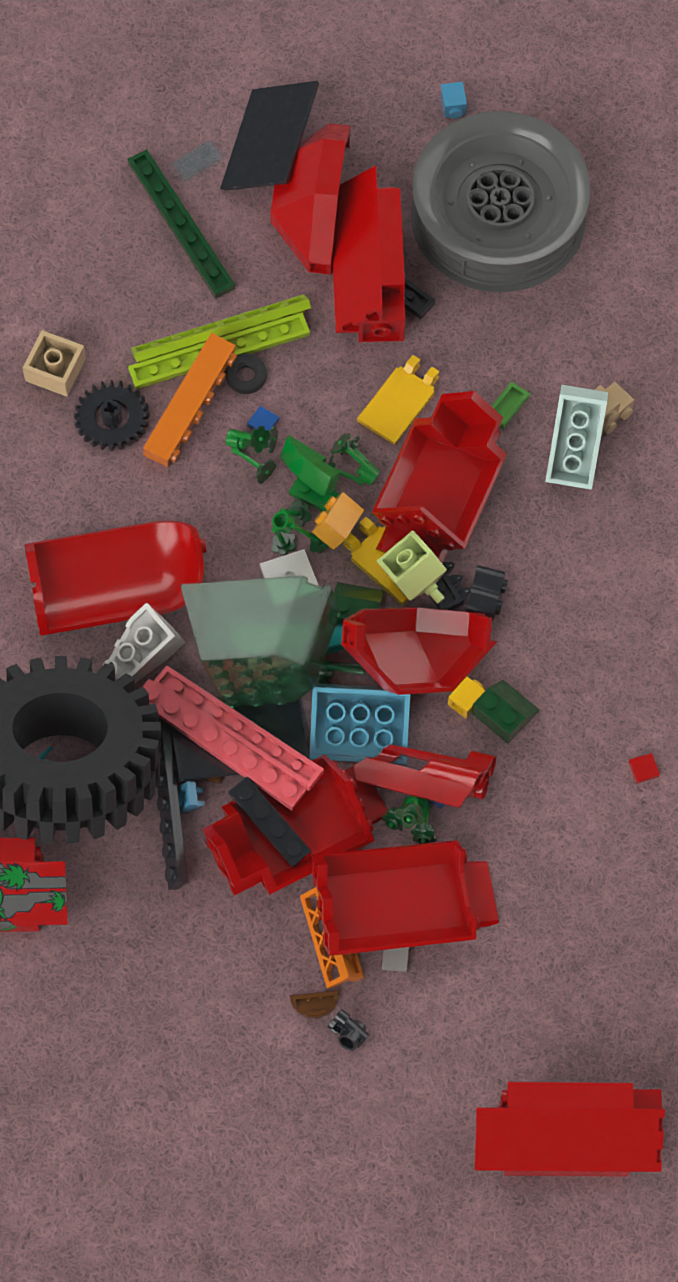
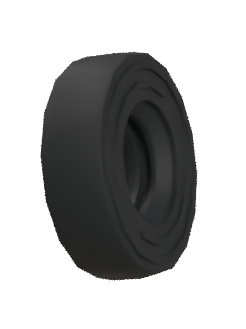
[226,354,267,394]

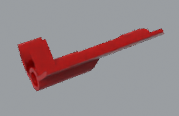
[354,745,496,808]

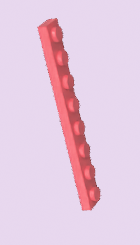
[154,665,324,791]
[143,679,307,811]

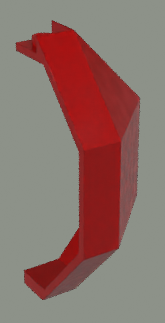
[270,123,351,275]
[341,607,498,695]

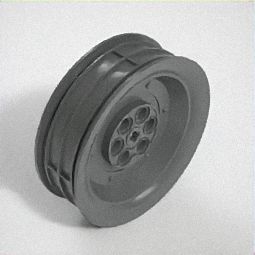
[411,111,590,292]

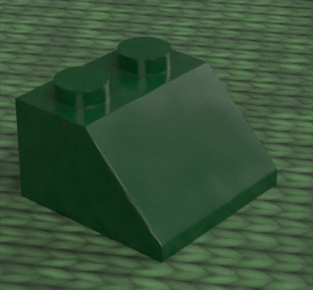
[328,582,384,626]
[471,680,540,744]

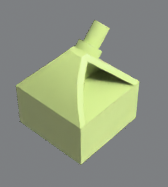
[376,530,447,604]

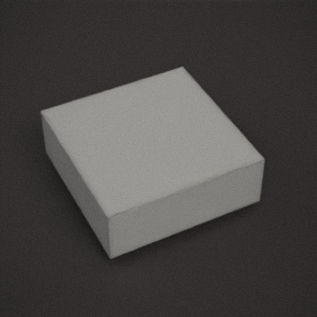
[382,947,409,972]

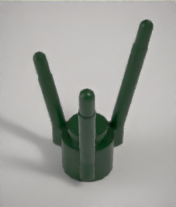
[312,658,366,684]

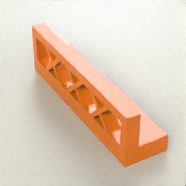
[300,887,364,989]

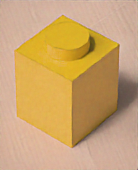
[447,677,485,719]

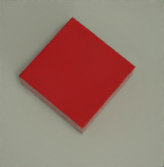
[628,753,660,784]

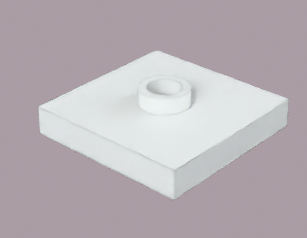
[260,549,320,607]

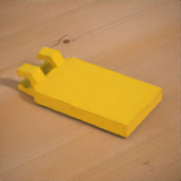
[357,355,440,445]
[343,517,409,606]

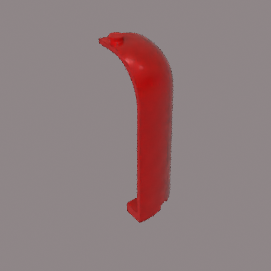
[24,521,207,636]

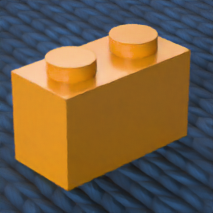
[312,492,364,550]

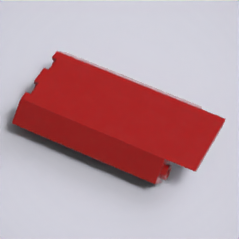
[312,840,499,956]

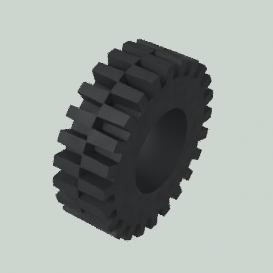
[0,656,161,844]

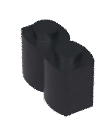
[466,565,508,621]

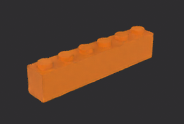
[143,333,237,467]

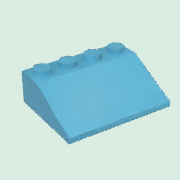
[309,683,410,764]

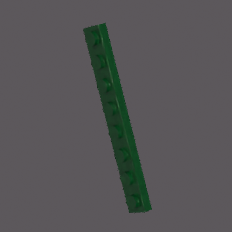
[127,149,235,299]

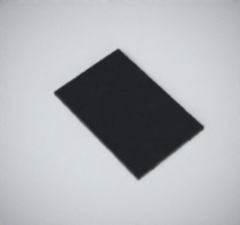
[220,81,319,191]
[170,688,309,781]

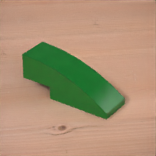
[280,435,341,497]

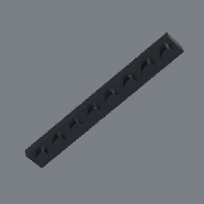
[155,717,188,890]

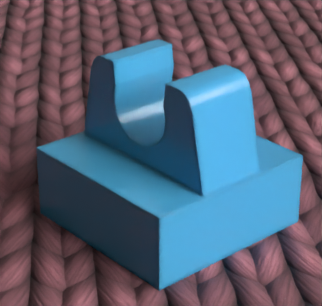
[177,781,205,813]

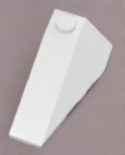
[103,603,186,683]

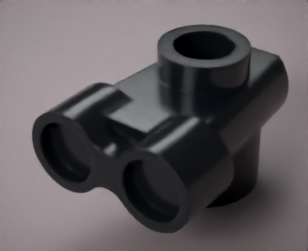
[327,1008,369,1051]

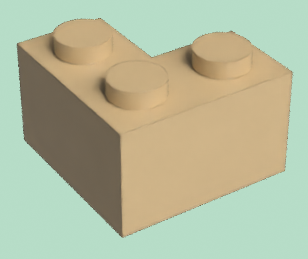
[595,381,634,436]

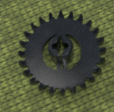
[73,380,150,451]

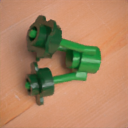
[382,795,437,844]

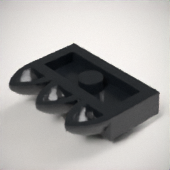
[430,562,471,610]

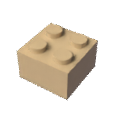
[23,330,86,396]

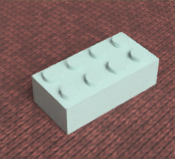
[545,385,608,490]

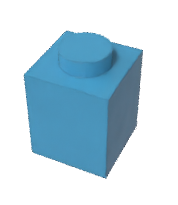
[440,82,467,119]

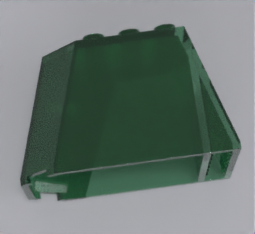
[181,576,340,708]

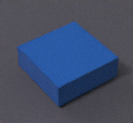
[247,406,280,431]

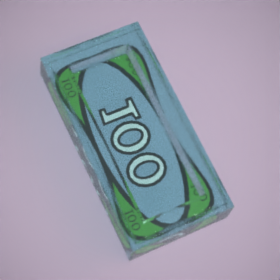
[172,141,222,181]

